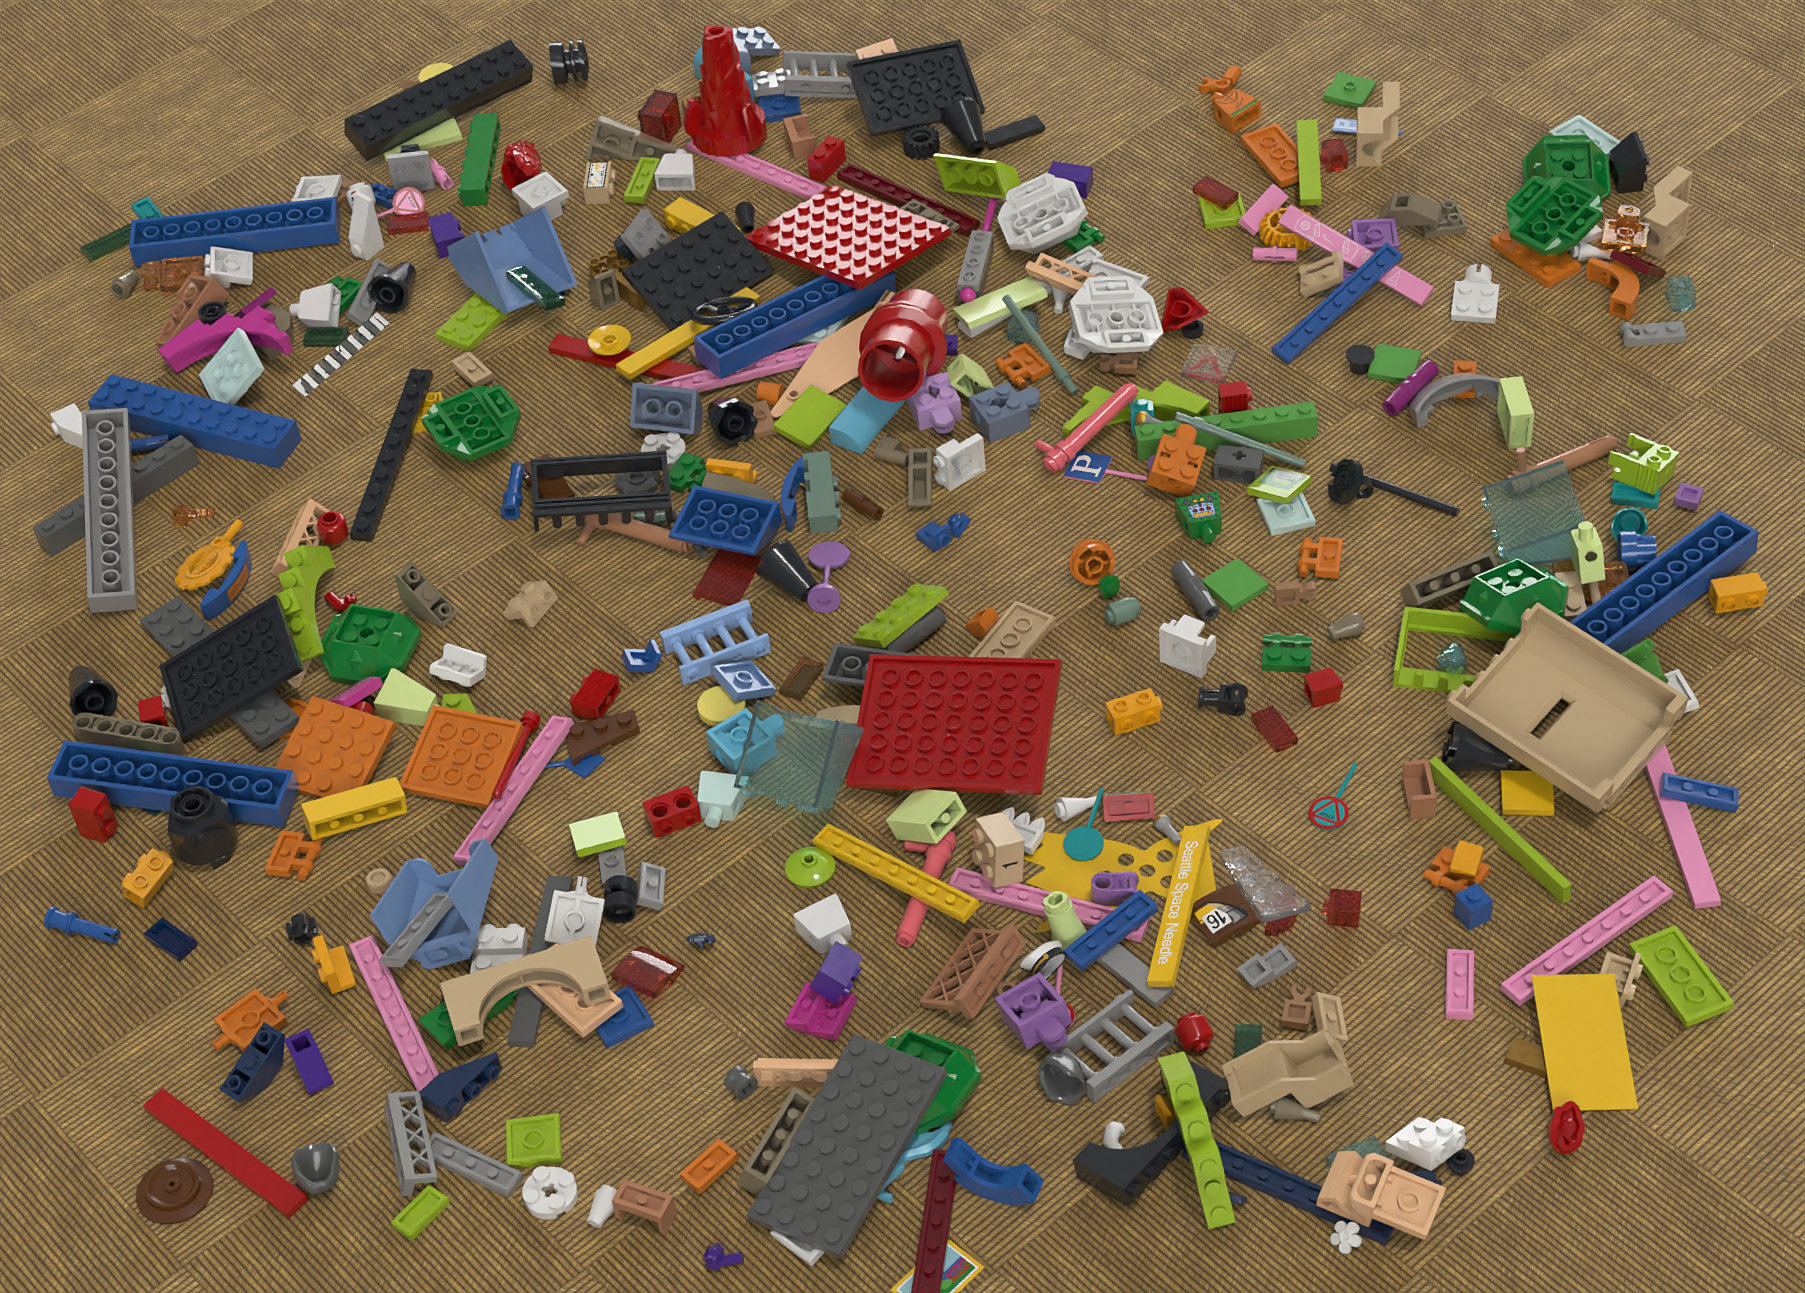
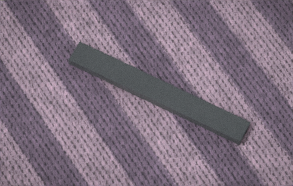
[507,876,574,1047]

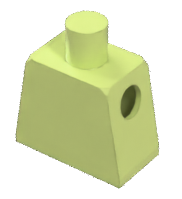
[947,354,994,397]
[1570,521,1605,584]

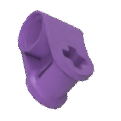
[1091,871,1139,906]

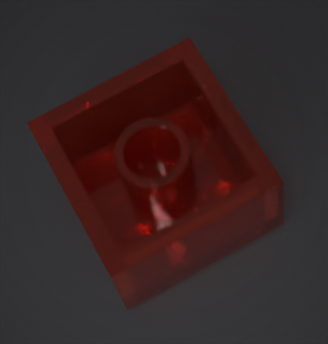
[637,90,682,143]

